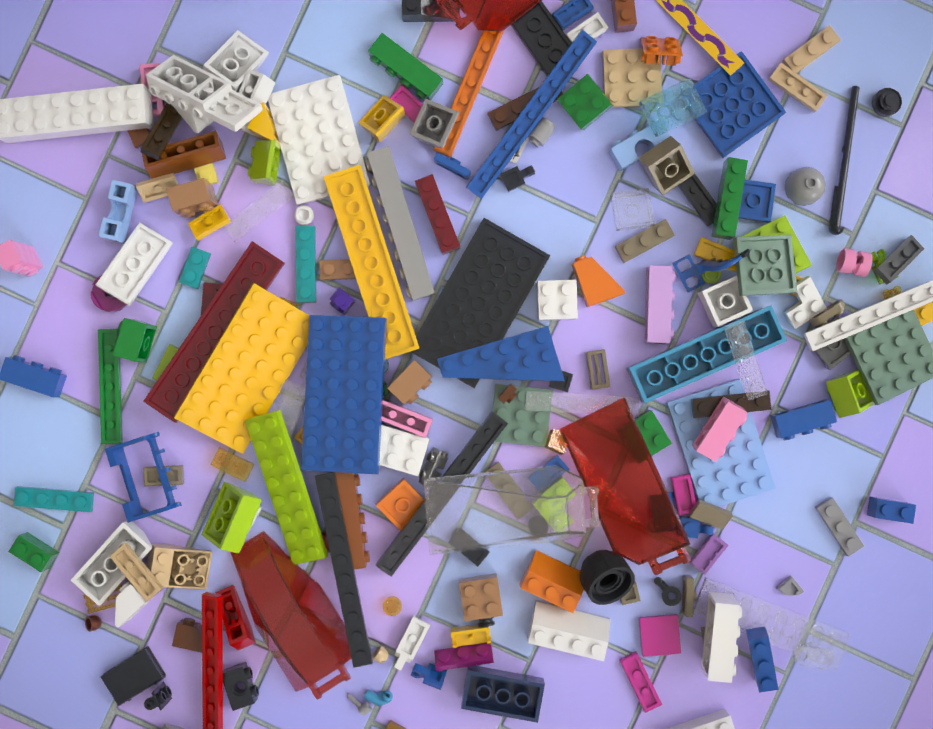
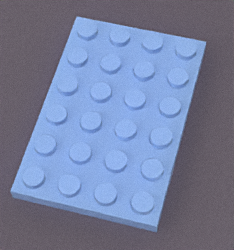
[666,379,776,507]

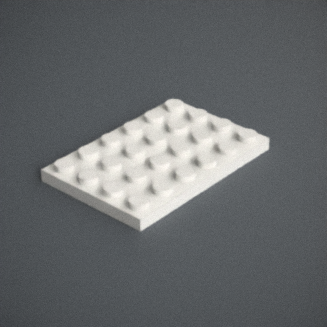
[268,75,371,206]

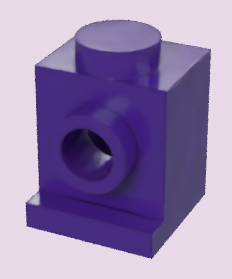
[329,287,356,316]

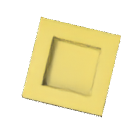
[194,163,219,185]

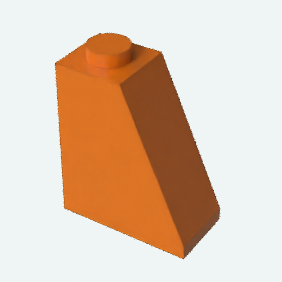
[572,255,625,307]

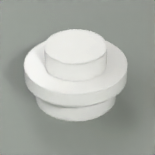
[295,206,314,225]

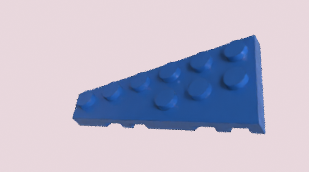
[437,326,565,382]

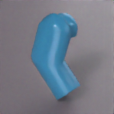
[364,689,393,706]

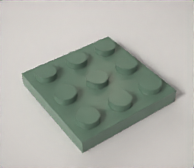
[733,235,797,296]
[493,384,553,447]

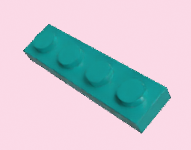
[295,226,316,303]
[14,486,94,512]

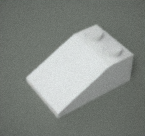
[203,30,269,92]

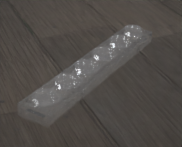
[524,391,640,417]

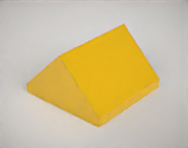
[358,95,405,143]
[247,102,281,147]

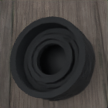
[580,550,635,605]

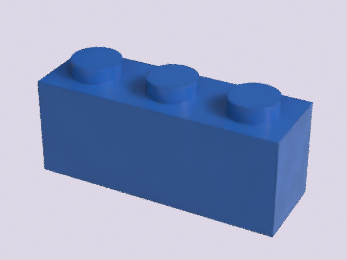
[0,355,67,397]
[770,400,837,441]
[746,626,779,693]

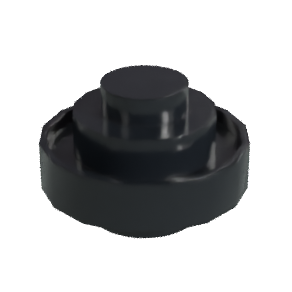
[872,88,902,117]

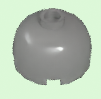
[785,167,826,206]

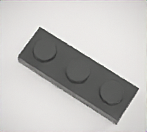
[873,235,925,285]

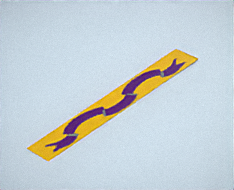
[656,0,744,76]

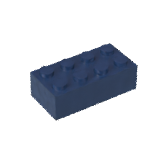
[461,666,545,723]

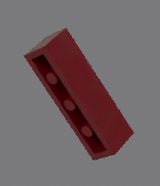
[415,174,460,255]

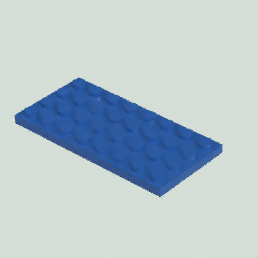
[301,315,387,474]

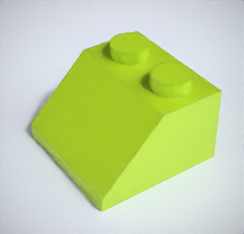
[248,140,281,186]
[826,369,874,418]

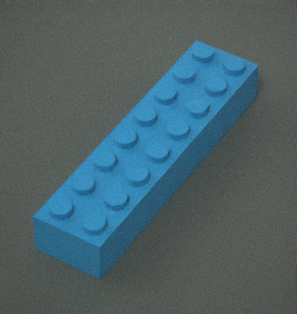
[626,305,787,403]

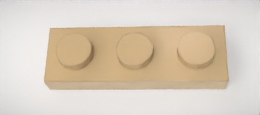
[782,25,841,73]
[768,63,828,113]
[109,543,164,602]

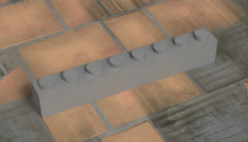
[365,146,435,301]

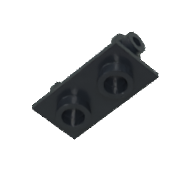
[144,682,172,710]

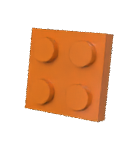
[375,478,424,531]

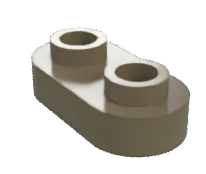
[809,299,846,327]

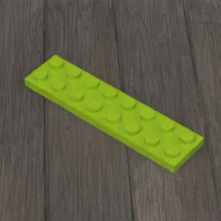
[245,410,329,565]

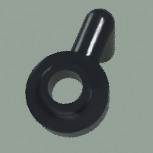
[654,577,682,606]

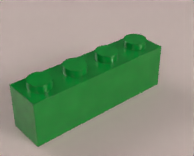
[368,33,443,101]
[711,157,748,240]

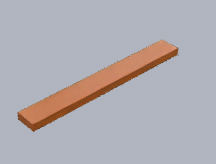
[433,10,509,158]

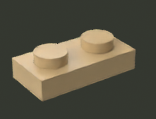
[136,173,179,203]

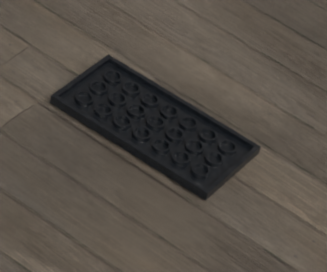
[411,218,550,389]

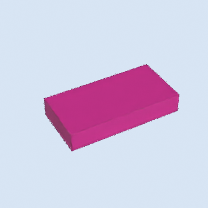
[390,85,423,123]
[670,474,696,515]

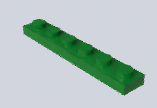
[98,329,123,444]

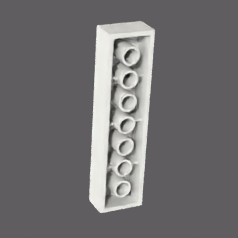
[0,84,154,143]

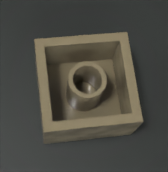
[639,136,695,195]

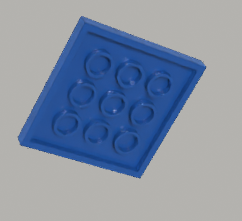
[678,51,787,158]

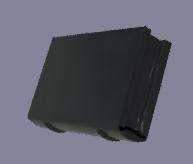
[100,646,166,706]

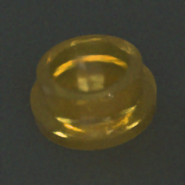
[383,596,402,616]

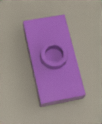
[689,533,729,575]

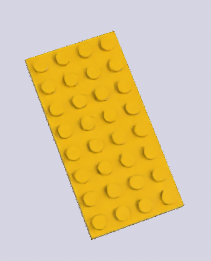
[174,283,309,454]

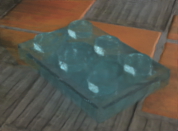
[639,78,708,137]

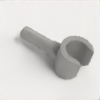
[347,694,372,715]

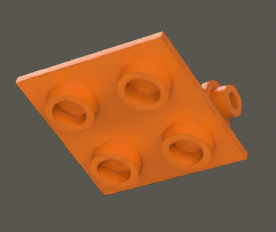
[641,36,683,66]

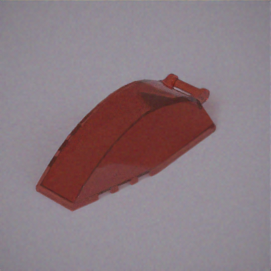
[231,531,351,700]

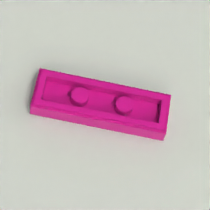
[619,651,662,713]

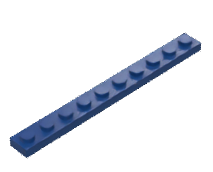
[466,29,597,199]

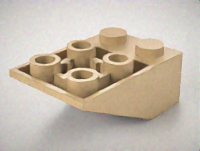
[146,543,212,589]

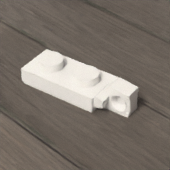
[394,616,430,671]

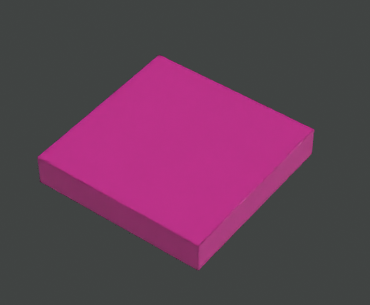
[639,614,681,657]

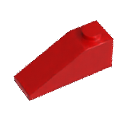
[215,585,256,651]

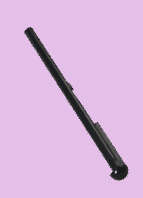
[829,86,860,235]

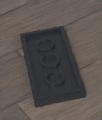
[508,0,571,76]

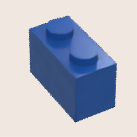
[867,496,916,524]

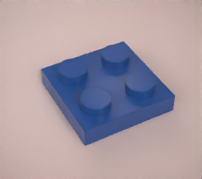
[738,180,776,223]

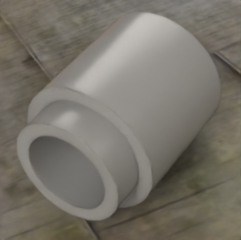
[528,117,555,147]

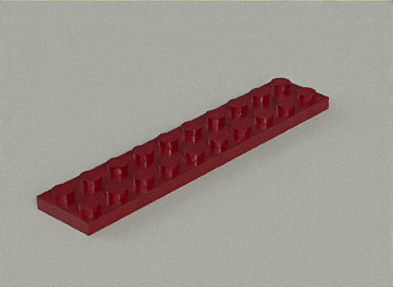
[143,241,285,423]

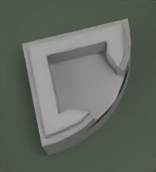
[776,576,804,595]

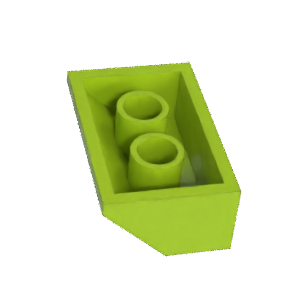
[201,482,262,553]

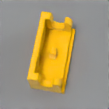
[451,624,491,648]

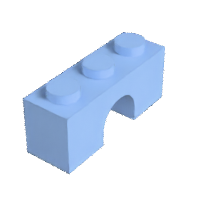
[608,119,670,172]
[99,180,137,243]

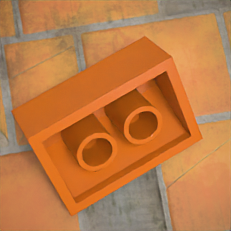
[520,550,583,613]

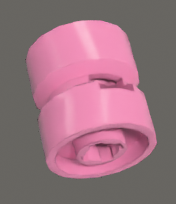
[836,248,872,277]

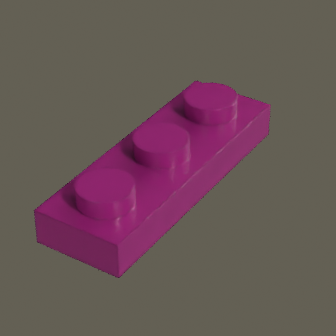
[434,643,494,671]

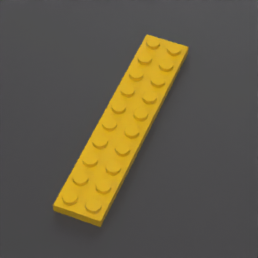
[323,165,420,360]

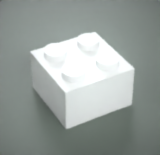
[697,276,753,328]
[536,280,578,321]

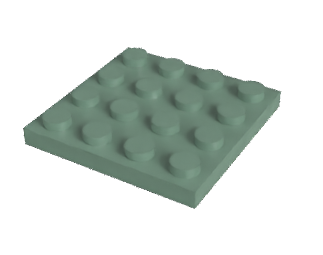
[844,309,933,405]

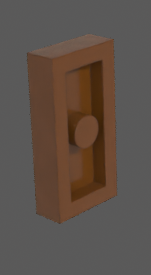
[497,384,517,404]

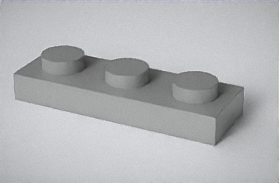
[815,497,864,557]

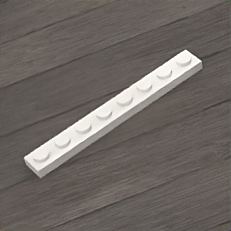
[803,280,933,351]

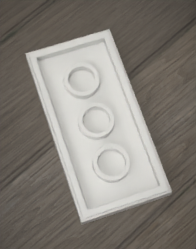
[96,222,173,306]

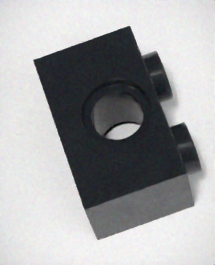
[223,662,259,711]

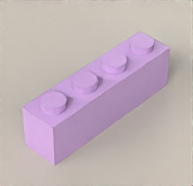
[644,265,676,344]

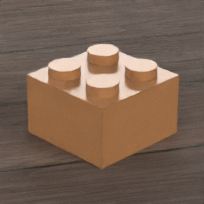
[166,178,218,218]
[387,360,432,405]
[459,573,503,622]

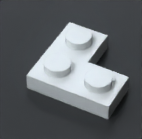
[783,276,827,329]

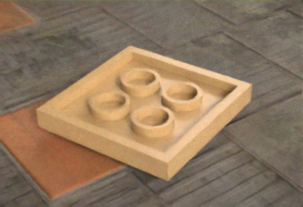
[602,48,663,108]

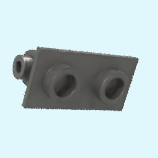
[418,447,448,489]

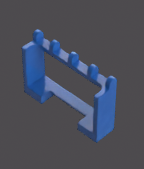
[105,432,182,522]

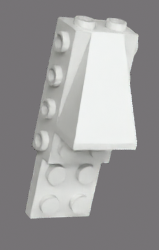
[146,55,262,134]

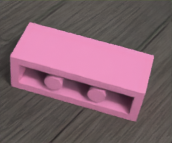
[0,240,43,276]
[692,397,748,462]
[382,399,433,438]

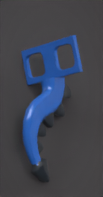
[672,249,750,292]

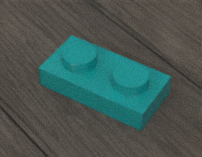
[179,247,211,289]

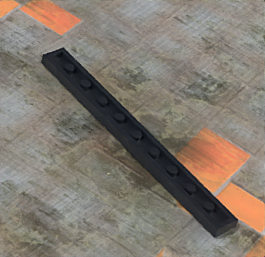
[376,411,508,577]
[315,472,373,668]

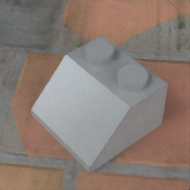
[410,99,459,148]

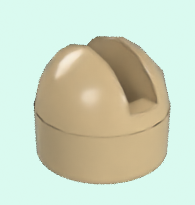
[372,646,388,663]

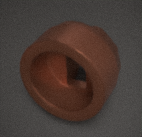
[85,615,102,632]

